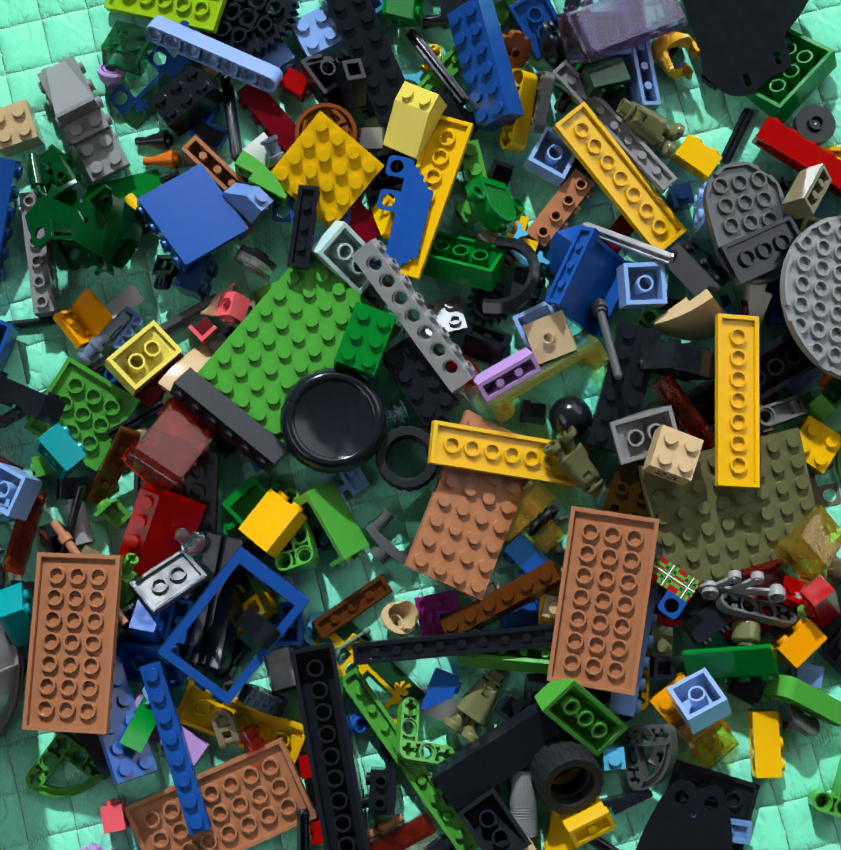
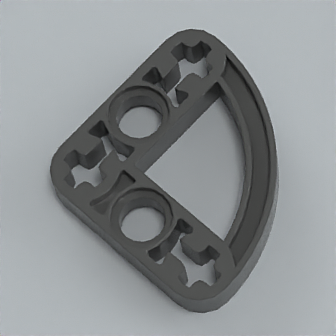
[530,71,555,134]
[620,723,678,790]

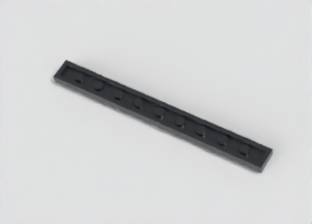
[352,623,555,665]

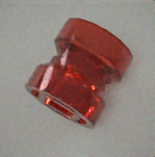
[238,724,266,753]

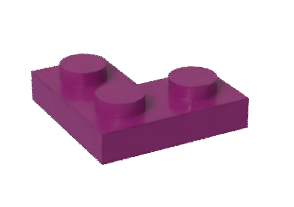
[414,590,460,636]

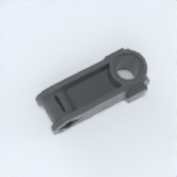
[759,393,809,434]

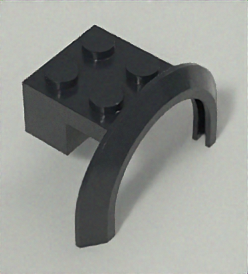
[483,237,546,314]

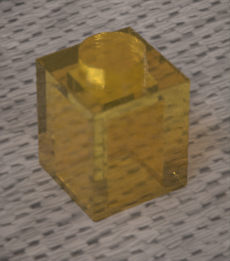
[532,519,567,553]

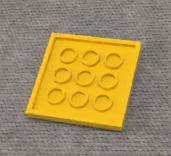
[271,111,385,228]

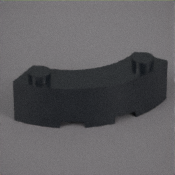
[0,371,66,426]

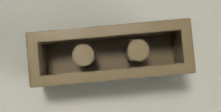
[781,163,832,220]

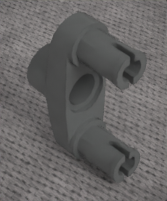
[365,509,414,565]

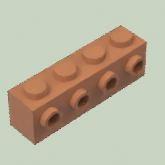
[181,135,247,209]
[525,168,595,251]

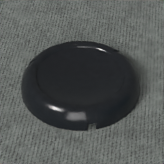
[280,368,386,474]

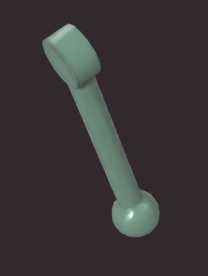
[336,627,371,655]

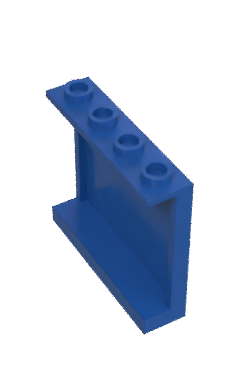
[136,163,249,273]
[545,226,635,337]

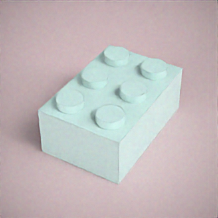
[312,220,379,295]

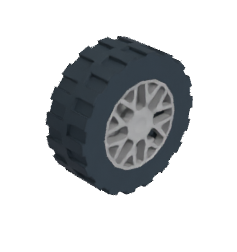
[238,683,288,717]

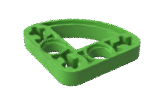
[26,733,103,798]

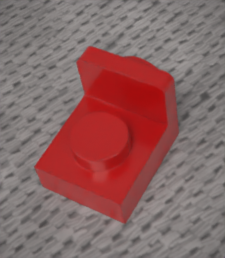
[781,575,806,609]

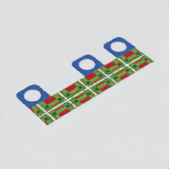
[651,553,701,619]

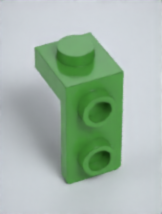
[93,497,131,530]

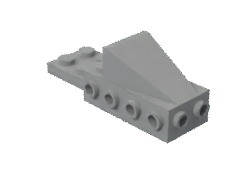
[37,56,131,184]

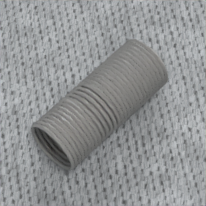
[509,768,538,838]

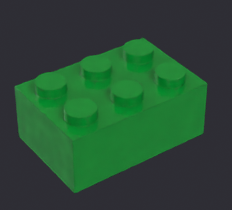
[334,301,397,380]

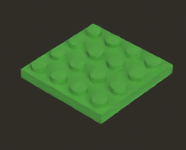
[24,356,141,472]

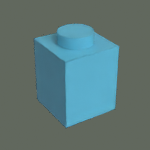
[600,744,626,771]

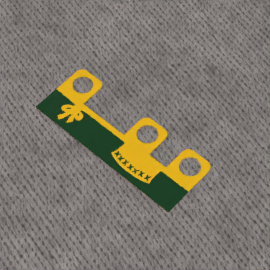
[313,621,425,724]

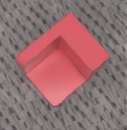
[188,316,220,346]

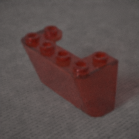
[120,397,220,493]

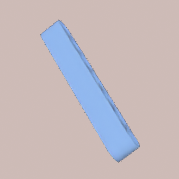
[145,16,283,93]

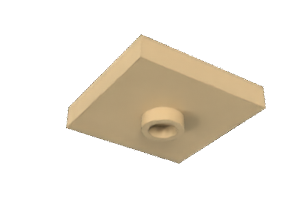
[523,310,578,365]

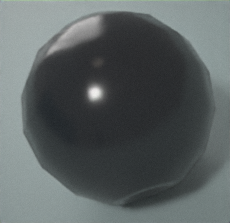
[549,396,592,439]

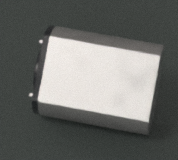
[264,645,296,695]

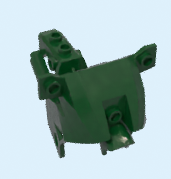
[25,144,150,276]

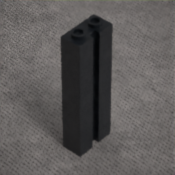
[184,533,254,672]
[430,701,565,811]

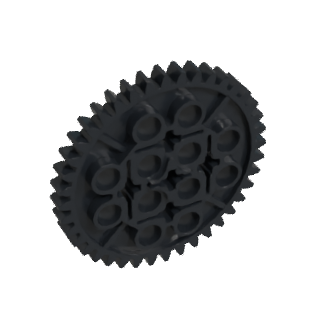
[201,0,300,57]

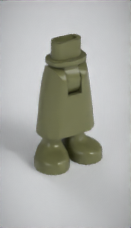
[616,98,685,159]
[542,426,606,499]
[443,669,506,742]

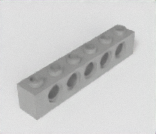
[19,191,60,318]

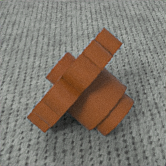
[502,29,532,69]

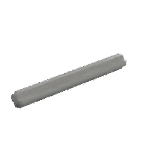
[582,222,675,265]

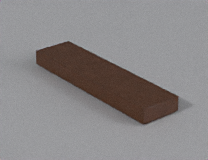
[86,425,141,503]
[311,574,393,640]

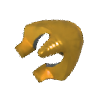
[651,30,700,80]

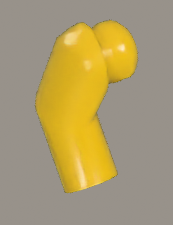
[420,44,442,74]

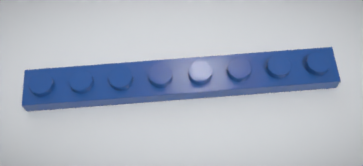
[139,660,212,835]

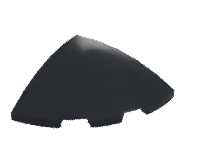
[299,53,351,117]

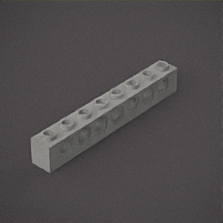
[351,238,476,393]

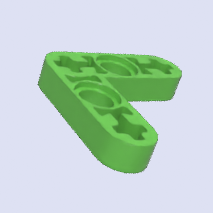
[395,697,455,766]

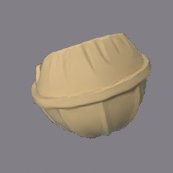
[380,600,419,636]

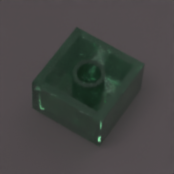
[101,20,156,76]

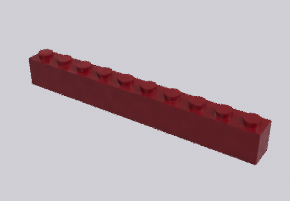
[236,84,383,243]

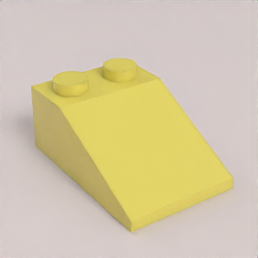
[383,81,447,160]
[104,320,183,397]

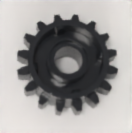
[467,284,510,327]

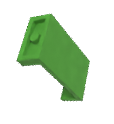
[293,480,370,567]

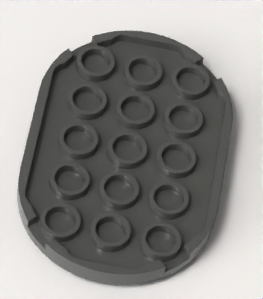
[703,162,788,285]

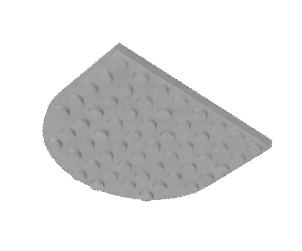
[780,215,841,380]

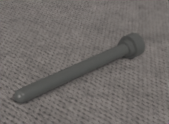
[590,298,622,380]

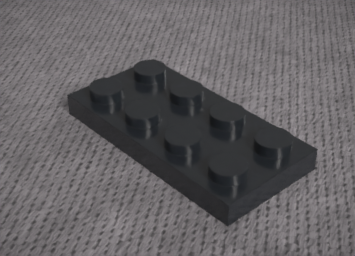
[718,215,800,287]
[381,336,460,427]

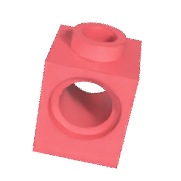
[216,291,250,325]
[100,798,130,834]

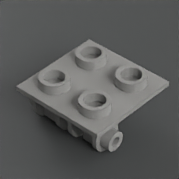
[424,296,467,336]

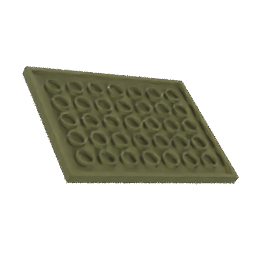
[638,428,826,593]

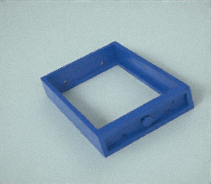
[158,545,310,705]

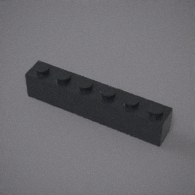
[170,367,288,474]

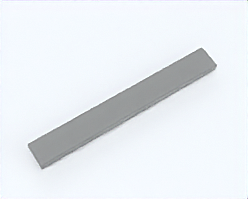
[552,60,678,194]

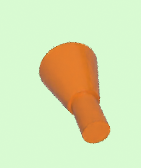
[143,149,182,170]

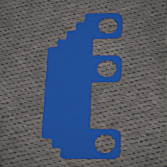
[374,155,433,270]

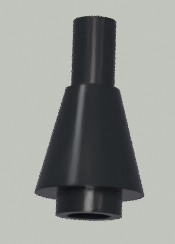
[134,130,173,150]

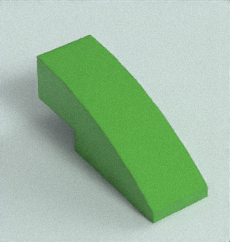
[234,150,288,208]

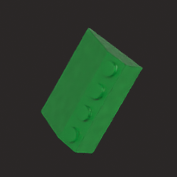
[742,28,837,123]

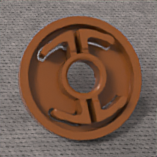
[295,103,357,141]

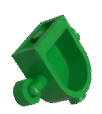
[464,175,525,233]
[221,475,287,537]

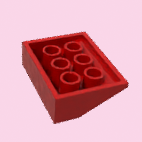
[118,483,207,575]

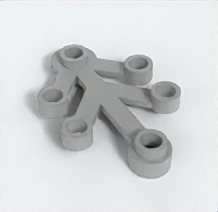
[699,570,786,607]

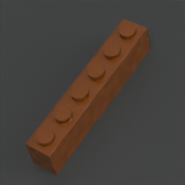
[440,560,562,634]

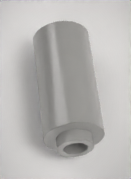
[63,499,95,547]

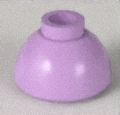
[97,62,126,90]

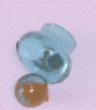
[174,528,206,557]

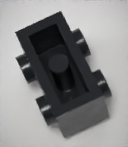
[364,766,397,815]

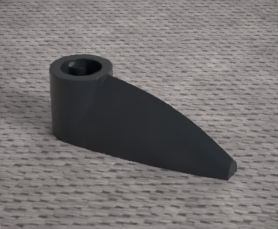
[56,477,95,499]

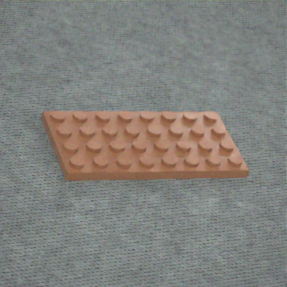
[404,410,527,600]
[547,506,660,696]
[22,552,123,734]
[123,737,317,850]

